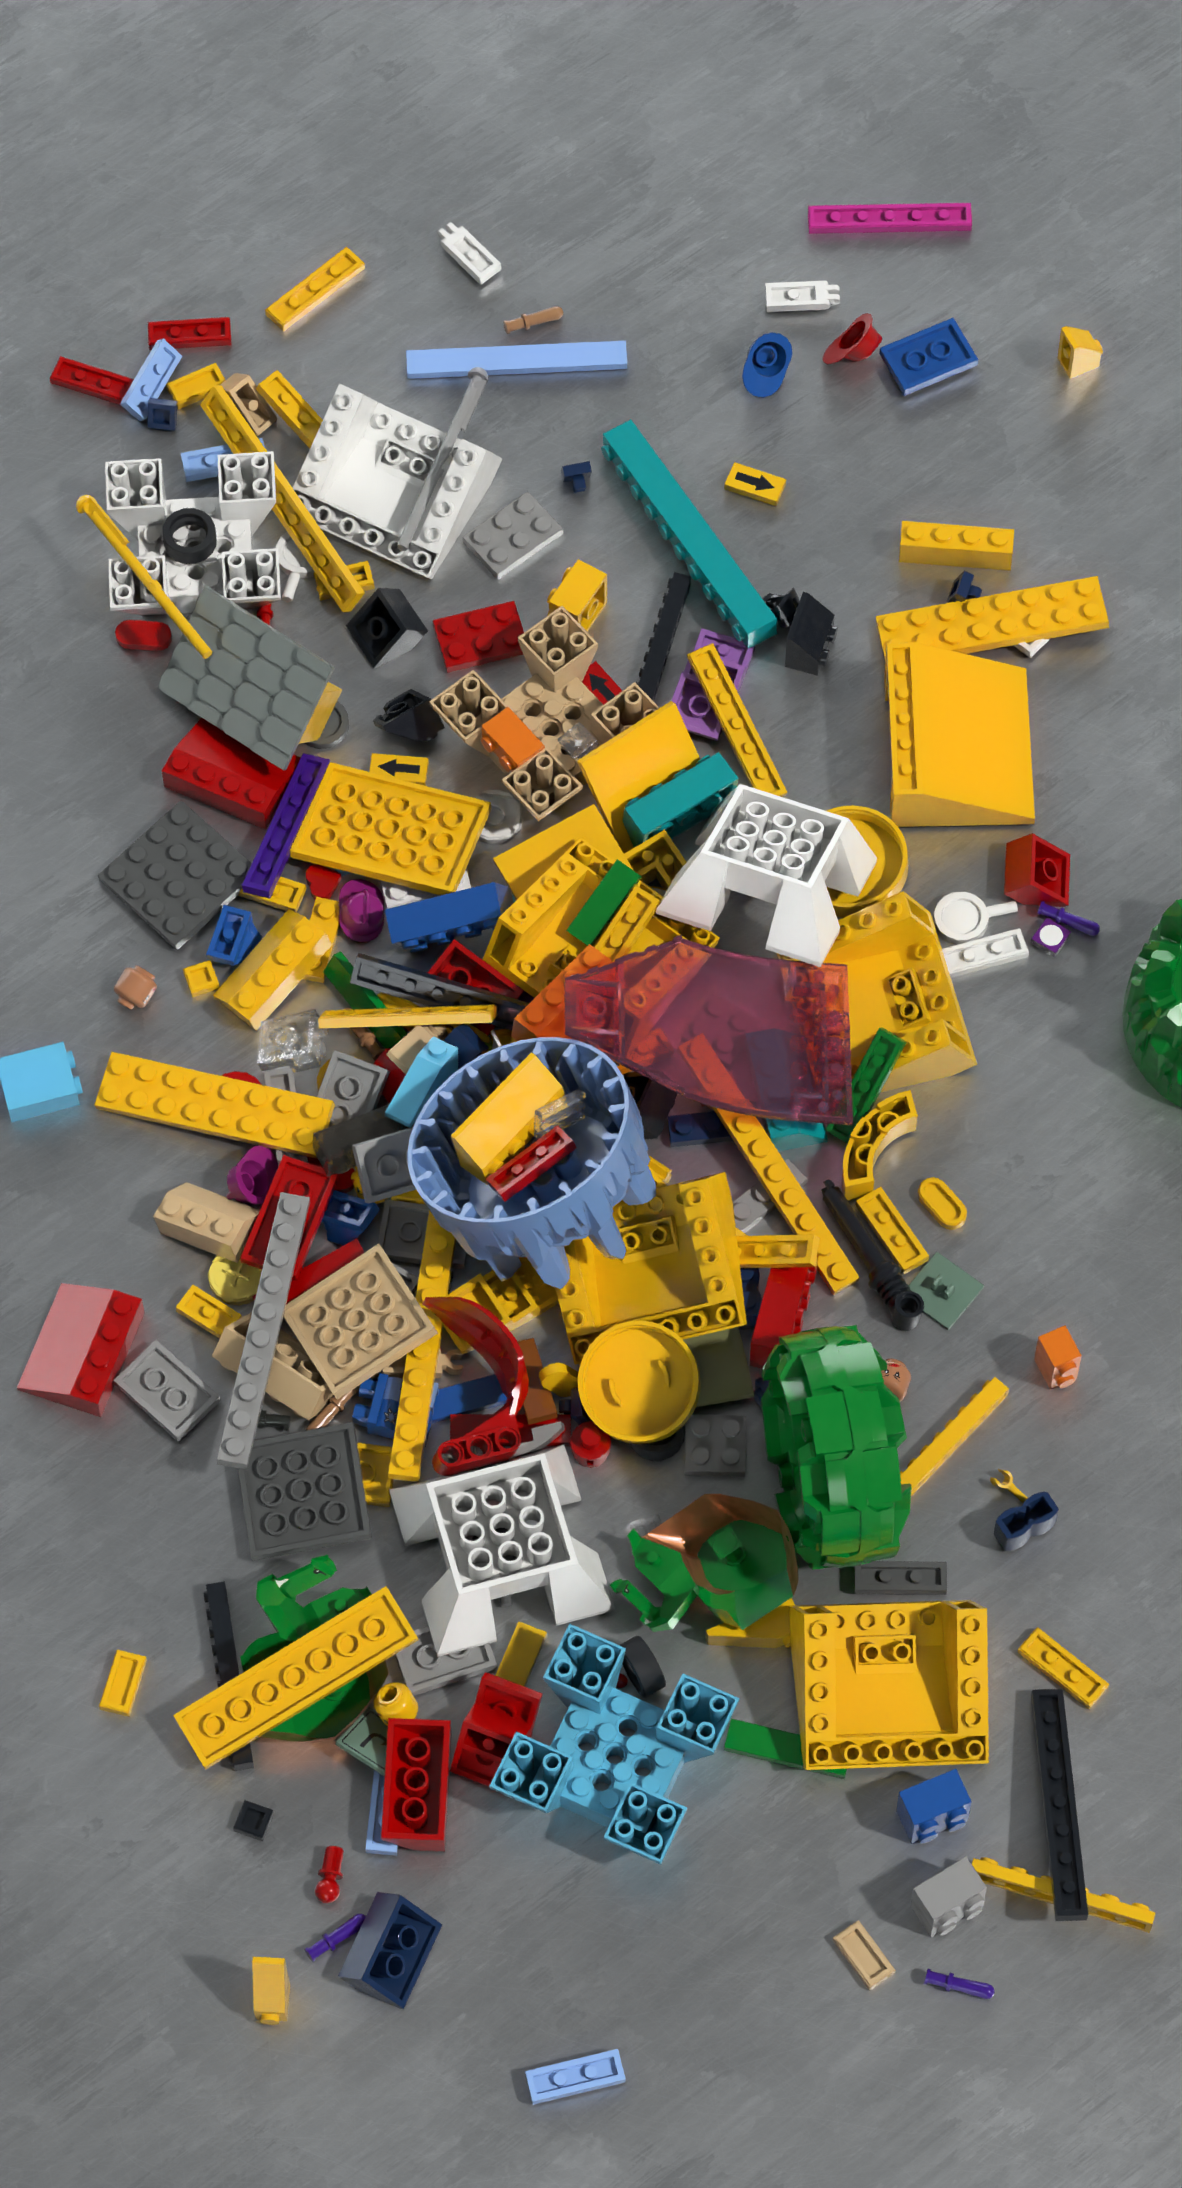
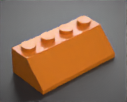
[511,944,629,1043]

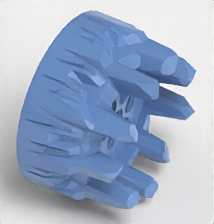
[407,1037,656,1289]

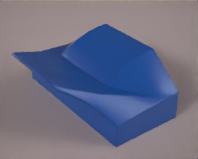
[206,905,262,966]
[322,1190,380,1246]

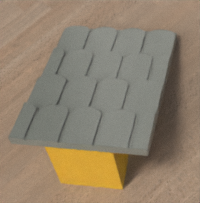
[158,586,342,770]

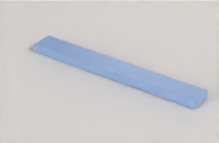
[406,340,627,379]

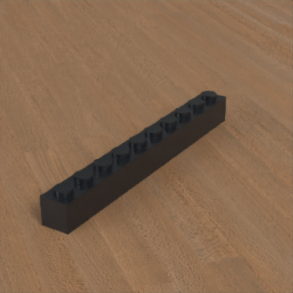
[636,572,691,701]
[203,1581,254,1771]

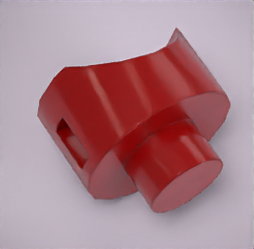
[570,1421,611,1468]

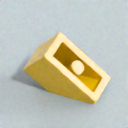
[1057,326,1103,379]

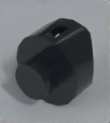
[762,587,800,628]

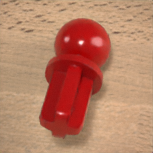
[315,1846,344,1904]

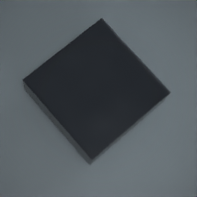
[233,1800,274,1841]

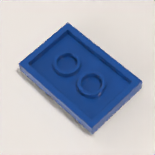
[879,318,979,396]

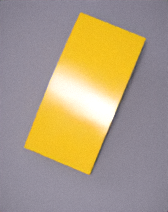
[443,1257,559,1355]

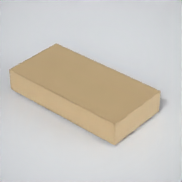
[833,1920,896,1991]

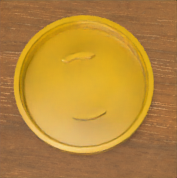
[827,805,909,918]
[578,1321,701,1444]

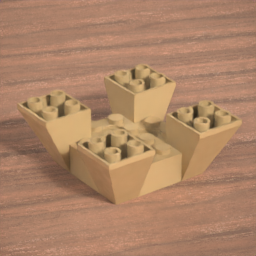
[429,606,659,821]

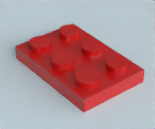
[433,601,524,673]

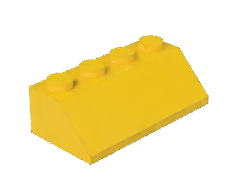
[213,909,332,1031]
[451,1052,567,1185]

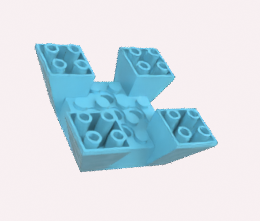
[489,1623,739,1865]

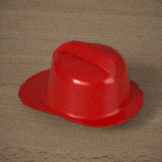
[823,313,882,365]

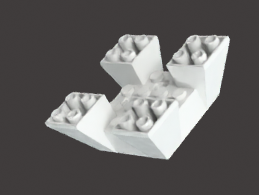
[105,451,281,616]
[656,784,877,967]
[389,1444,615,1657]

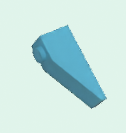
[385,1036,458,1128]

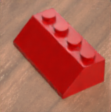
[381,1718,452,1852]

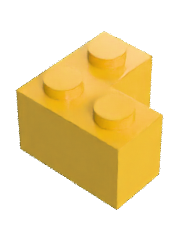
[624,829,687,890]

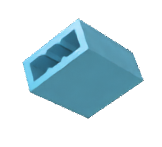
[0,1042,83,1123]

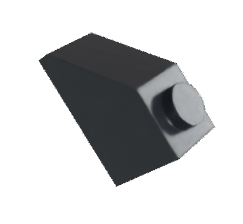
[373,689,445,742]

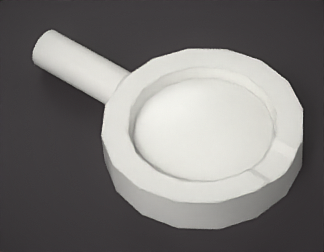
[276,532,315,603]
[933,891,1018,945]

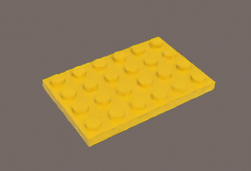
[290,762,492,895]

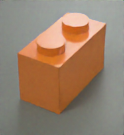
[481,707,545,772]
[1034,1325,1082,1390]

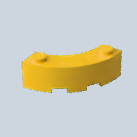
[842,1090,918,1200]

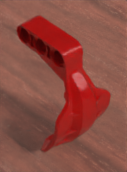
[422,1297,529,1476]

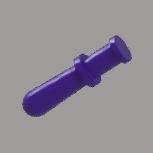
[1037,901,1100,936]
[304,1913,366,1962]
[924,1969,995,1999]

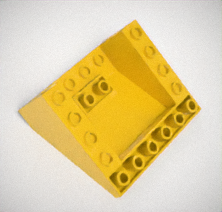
[884,642,1035,827]
[482,838,720,1062]
[777,891,977,1105]
[555,1172,747,1365]
[789,1600,989,1770]

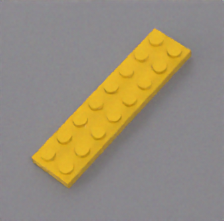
[876,576,1109,660]
[94,1051,335,1159]
[173,1586,419,1770]

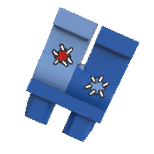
[352,1373,439,1447]

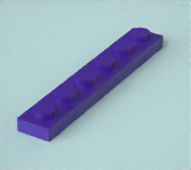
[242,753,330,899]

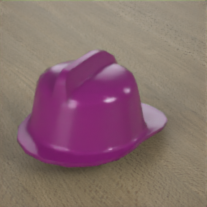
[339,879,384,942]
[226,1146,278,1204]

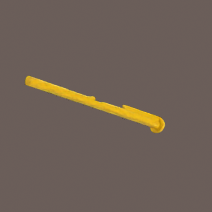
[76,495,213,659]

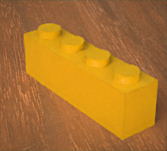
[899,521,1014,571]

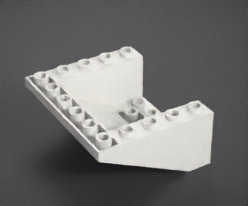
[293,383,502,579]

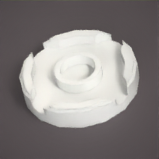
[476,790,522,844]

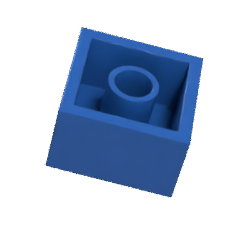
[896,1769,972,1844]

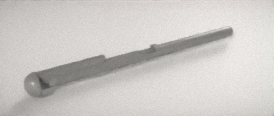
[397,367,488,551]

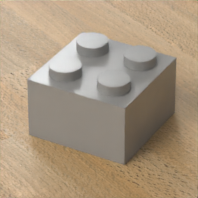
[910,1857,987,1937]

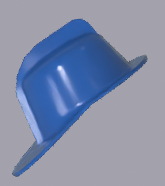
[742,332,792,398]

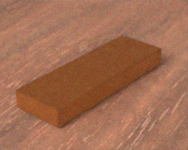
[517,1338,558,1425]

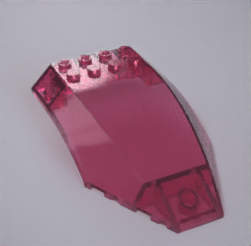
[564,935,853,1125]

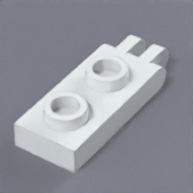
[437,222,501,285]
[765,281,840,312]

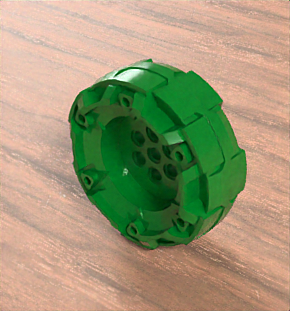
[761,1325,912,1570]

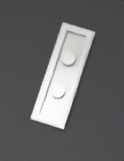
[942,928,1029,978]

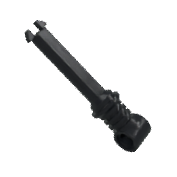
[821,1179,924,1331]

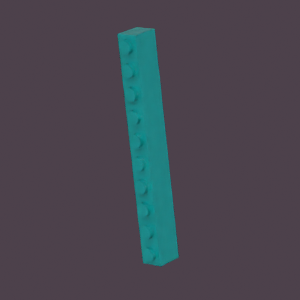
[601,419,777,649]

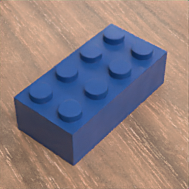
[385,882,514,952]

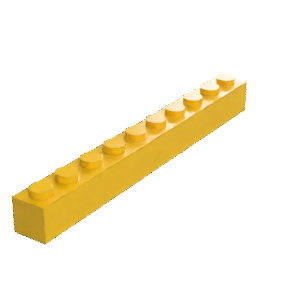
[900,1377,1009,1497]

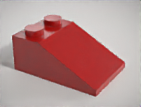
[427,939,524,1037]

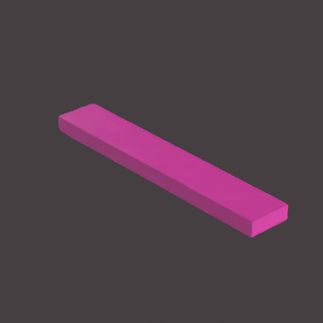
[808,203,972,234]

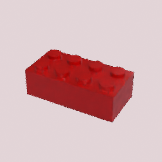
[750,1255,819,1369]

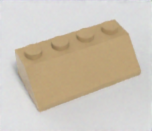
[212,1312,334,1420]

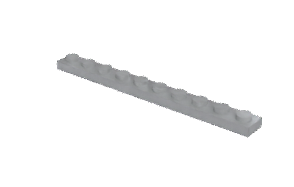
[217,1192,310,1470]

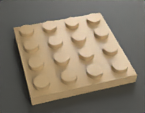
[283,1244,438,1400]

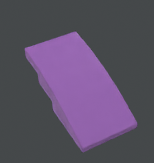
[671,628,755,741]

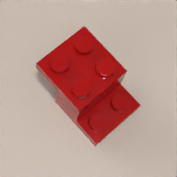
[450,1672,543,1786]

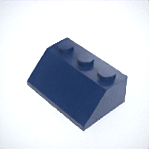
[338,1892,443,2009]

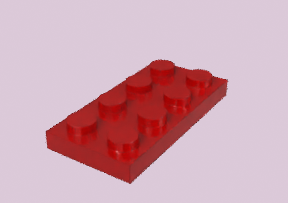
[240,1155,339,1281]

